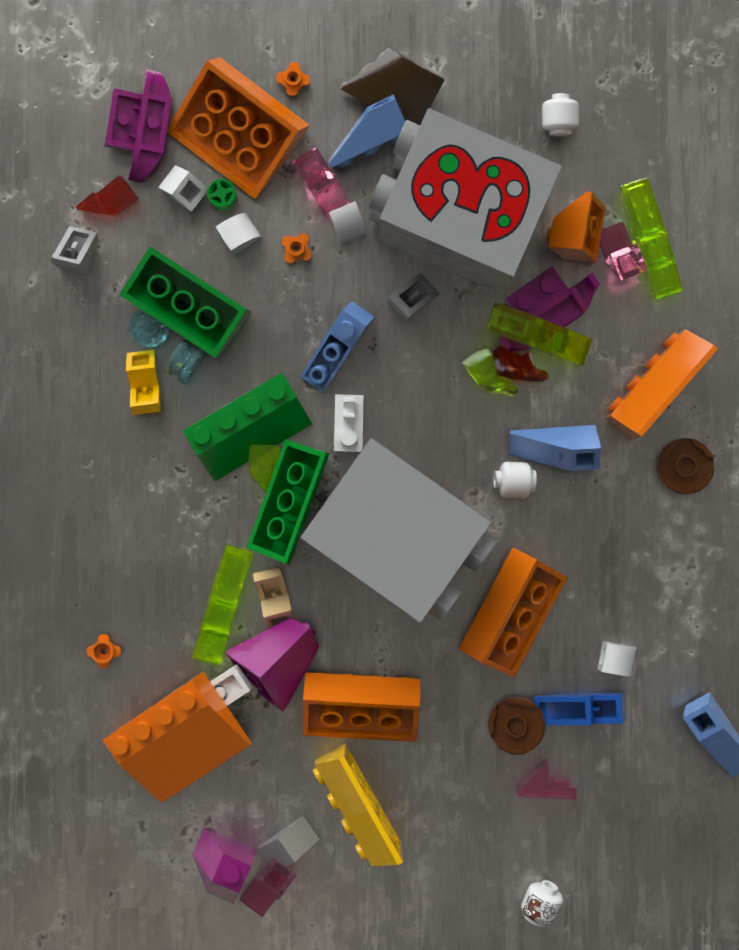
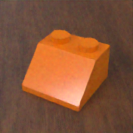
[546,192,606,263]

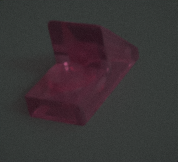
[515,759,577,800]

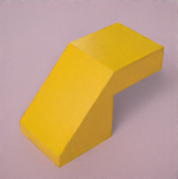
[126,349,161,415]

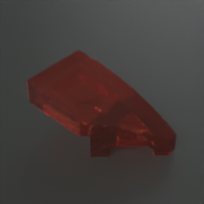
[76,175,139,216]
[492,346,549,382]

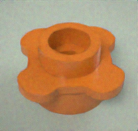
[276,62,310,96]
[282,233,312,264]
[86,634,121,669]

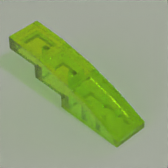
[620,177,683,300]
[485,302,593,366]
[192,544,254,667]

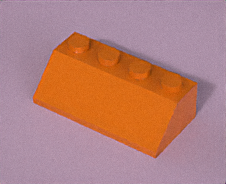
[606,329,718,440]
[459,548,568,678]
[302,672,421,742]

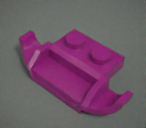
[104,69,172,183]
[499,266,600,351]

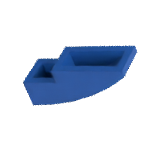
[533,692,626,725]

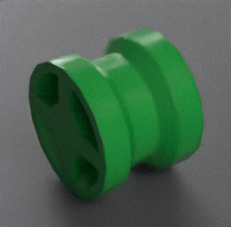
[207,179,237,211]

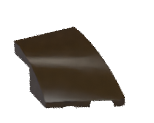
[340,48,445,125]

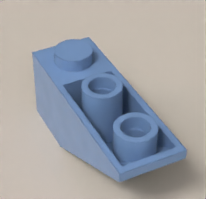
[329,95,406,168]
[300,301,375,393]
[509,425,601,471]
[683,692,739,778]

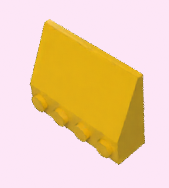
[313,743,403,866]

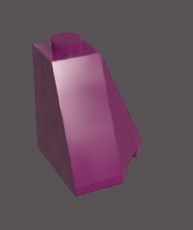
[226,617,320,712]
[192,827,256,904]

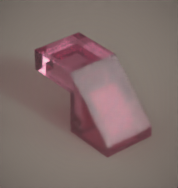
[292,147,350,219]
[600,221,648,281]
[239,858,296,917]

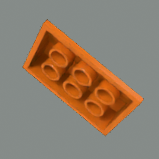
[167,57,310,199]
[102,672,252,803]

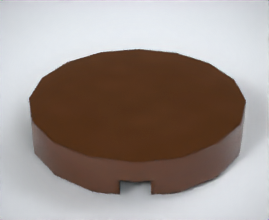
[656,438,714,495]
[488,697,546,755]

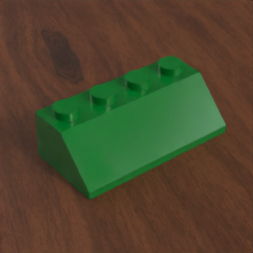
[119,246,251,358]
[183,372,312,481]
[246,439,330,565]

